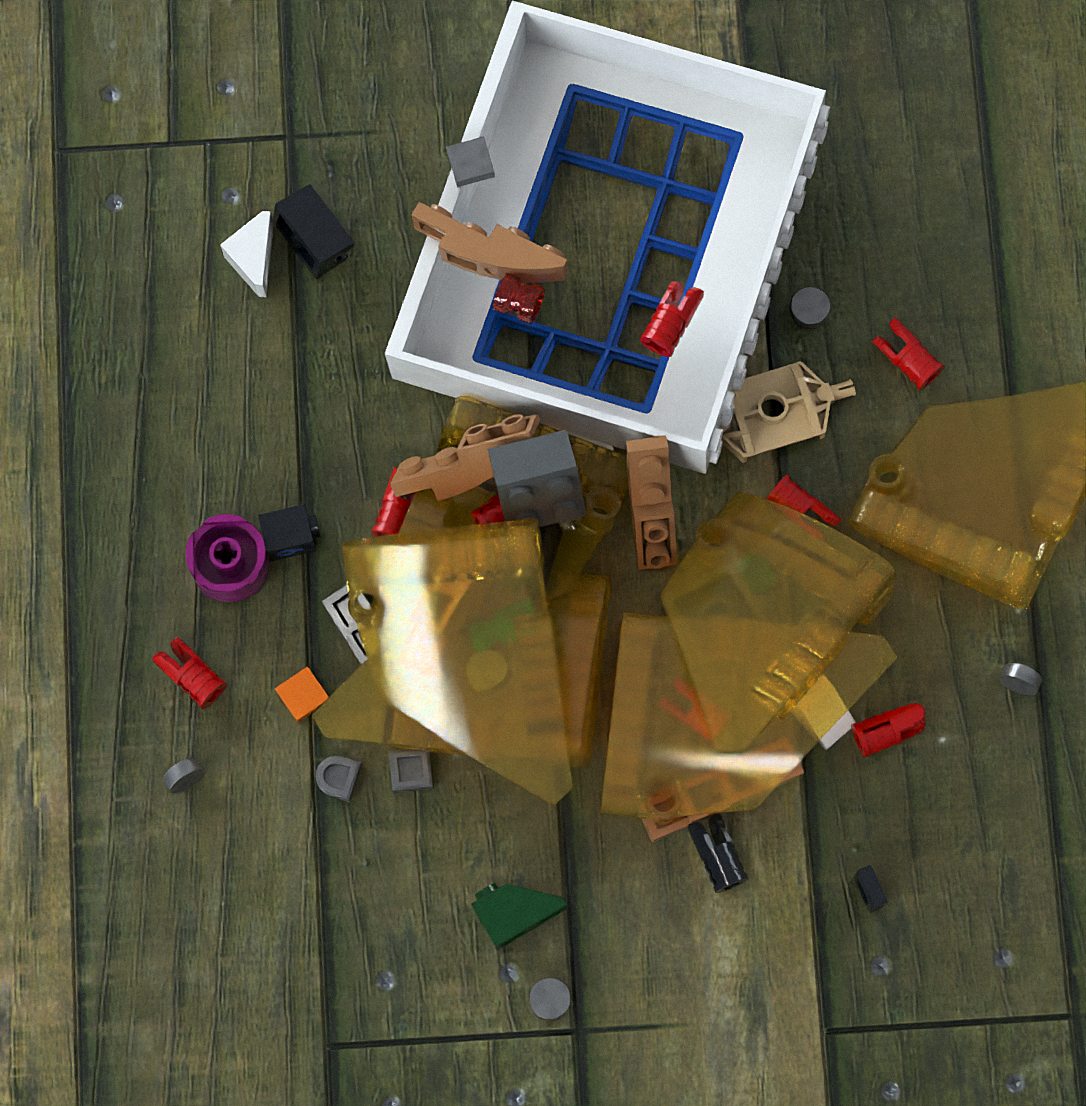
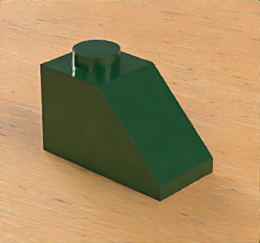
[471,883,567,951]

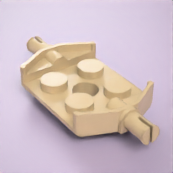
[721,361,856,463]

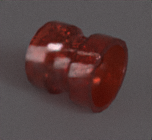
[493,273,546,325]

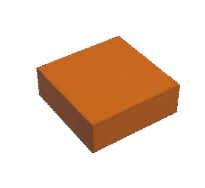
[275,666,331,723]

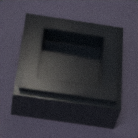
[853,865,887,913]

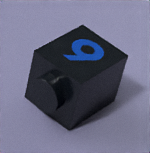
[258,504,321,562]

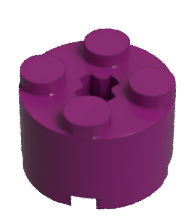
[185,514,270,602]

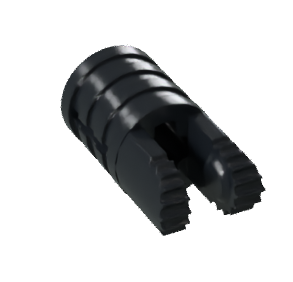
[687,814,749,893]

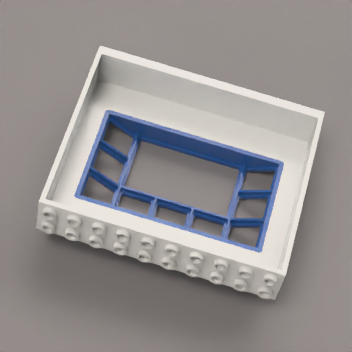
[385,1,830,474]

